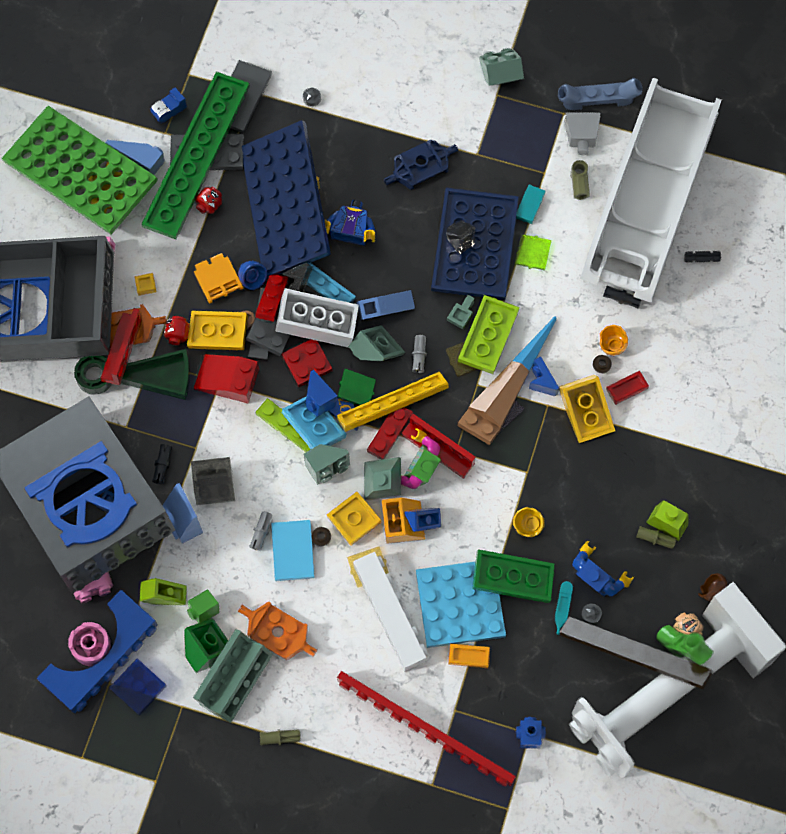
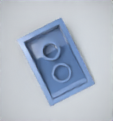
[163,483,203,544]

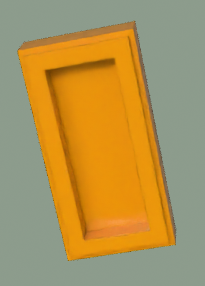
[448,644,490,668]

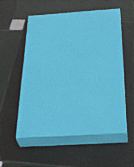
[281,397,347,449]
[271,520,314,581]

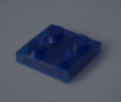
[109,658,167,715]

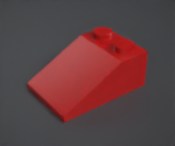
[194,354,259,404]

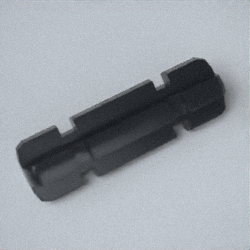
[684,251,721,263]

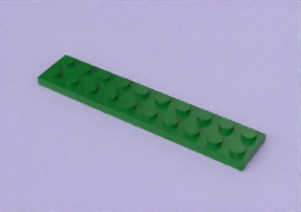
[141,71,250,240]

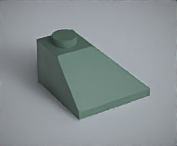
[348,325,405,361]
[364,457,401,500]

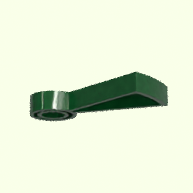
[74,349,190,400]

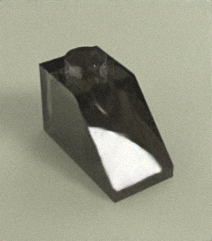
[446,220,476,255]

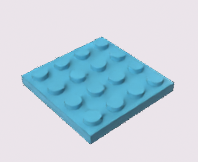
[416,562,506,648]

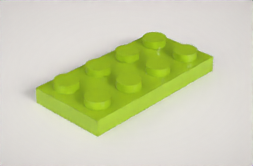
[458,295,520,374]

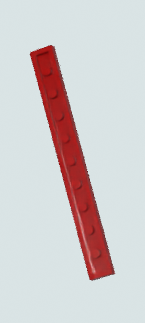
[337,671,516,786]

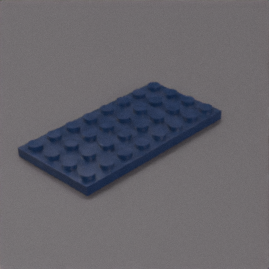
[242,120,331,280]

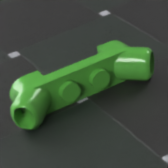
[657,625,713,665]

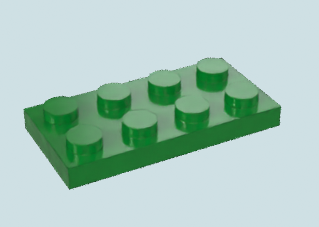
[472,549,554,603]

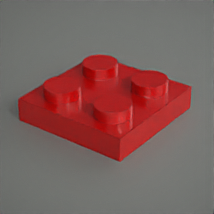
[282,339,333,387]

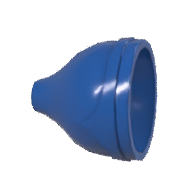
[238,261,267,290]

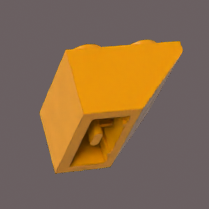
[382,497,425,544]

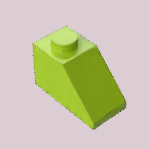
[140,578,187,605]

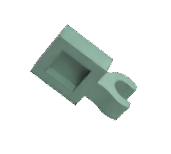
[447,295,475,329]

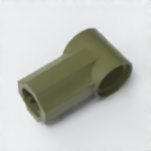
[570,160,590,200]

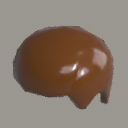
[698,573,727,602]

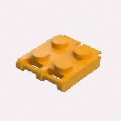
[194,253,243,304]

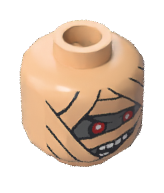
[673,612,703,635]

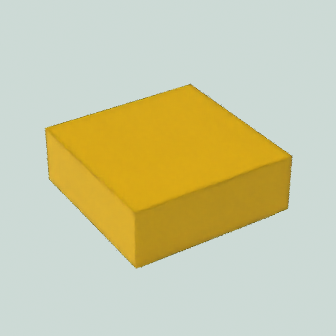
[134,273,157,296]

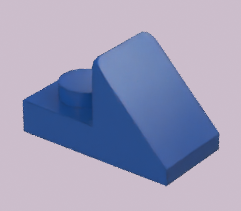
[529,357,559,396]

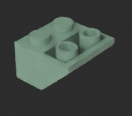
[479,48,524,86]
[303,444,350,485]

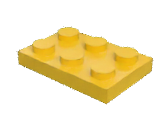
[187,311,248,350]

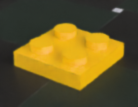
[326,492,381,546]

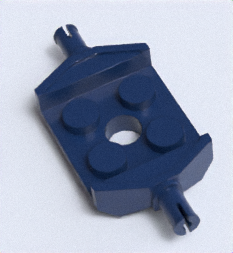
[383,140,459,190]

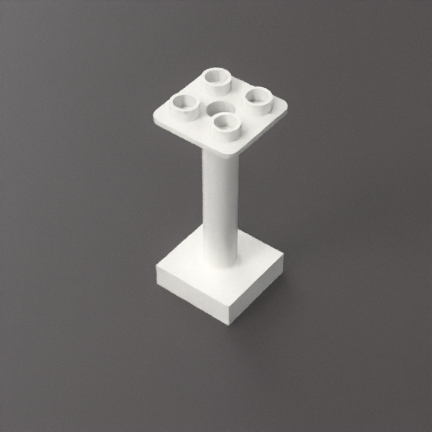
[569,582,786,778]

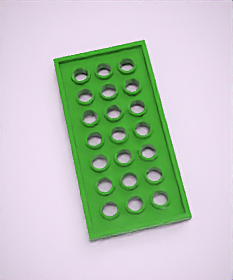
[1,105,158,235]

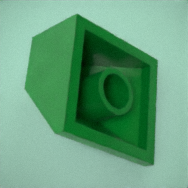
[184,618,228,673]

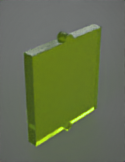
[515,234,551,270]

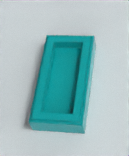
[516,185,546,224]

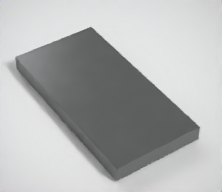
[230,60,272,133]

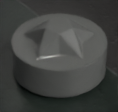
[303,88,321,107]
[581,604,602,625]

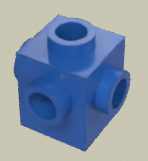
[516,717,545,749]

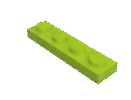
[255,398,311,452]

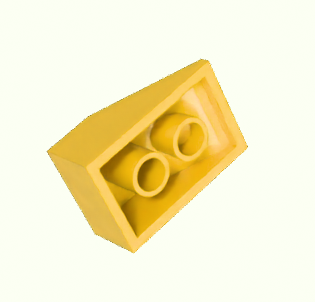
[558,375,615,443]

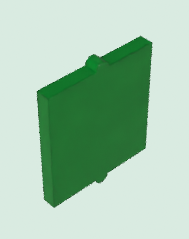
[337,369,376,406]

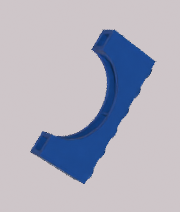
[37,590,158,714]

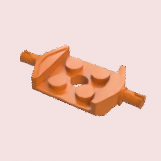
[110,304,166,349]
[238,601,318,660]

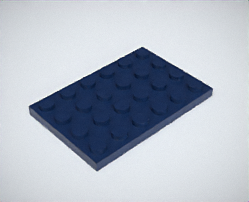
[431,188,519,300]

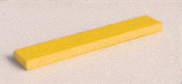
[337,372,449,432]

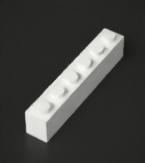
[353,552,428,672]

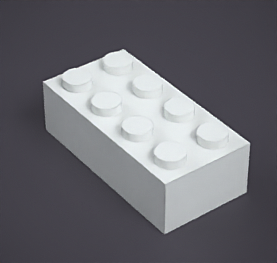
[275,288,359,348]

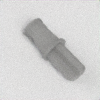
[412,335,427,373]
[249,511,272,551]

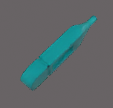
[555,581,573,635]

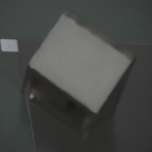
[191,457,235,505]

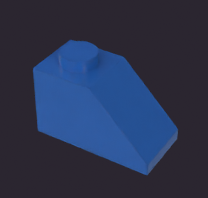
[305,370,337,417]

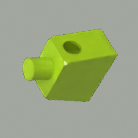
[646,501,688,541]

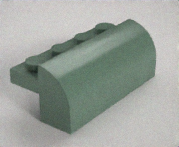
[193,629,273,723]

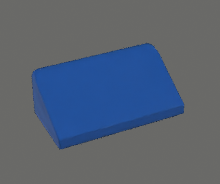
[405,508,441,532]

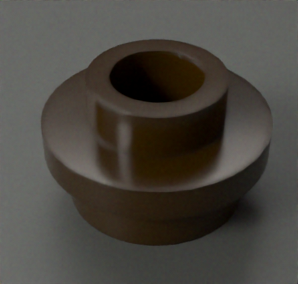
[593,355,612,374]
[312,527,331,546]

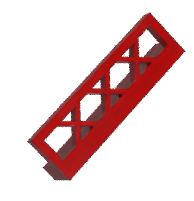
[101,308,142,385]
[402,414,476,479]

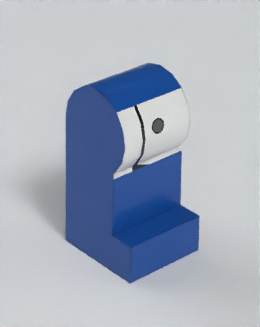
[150,87,187,123]

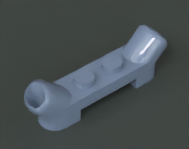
[558,78,642,110]

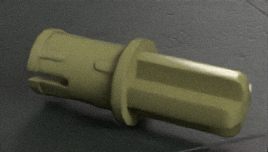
[636,526,676,549]
[260,729,301,745]

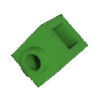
[187,589,220,623]

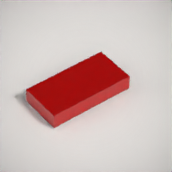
[606,371,649,405]

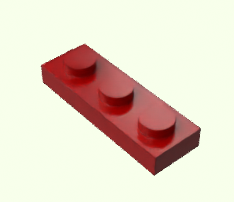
[256,275,288,322]
[367,407,413,460]

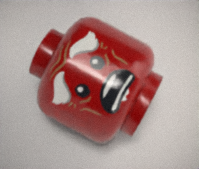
[195,187,222,214]
[164,316,190,345]

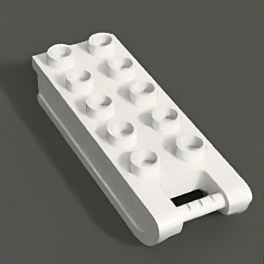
[580,78,721,303]

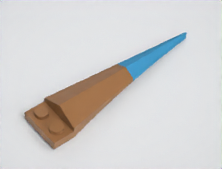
[458,316,556,445]

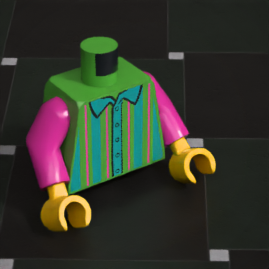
[401,428,441,489]

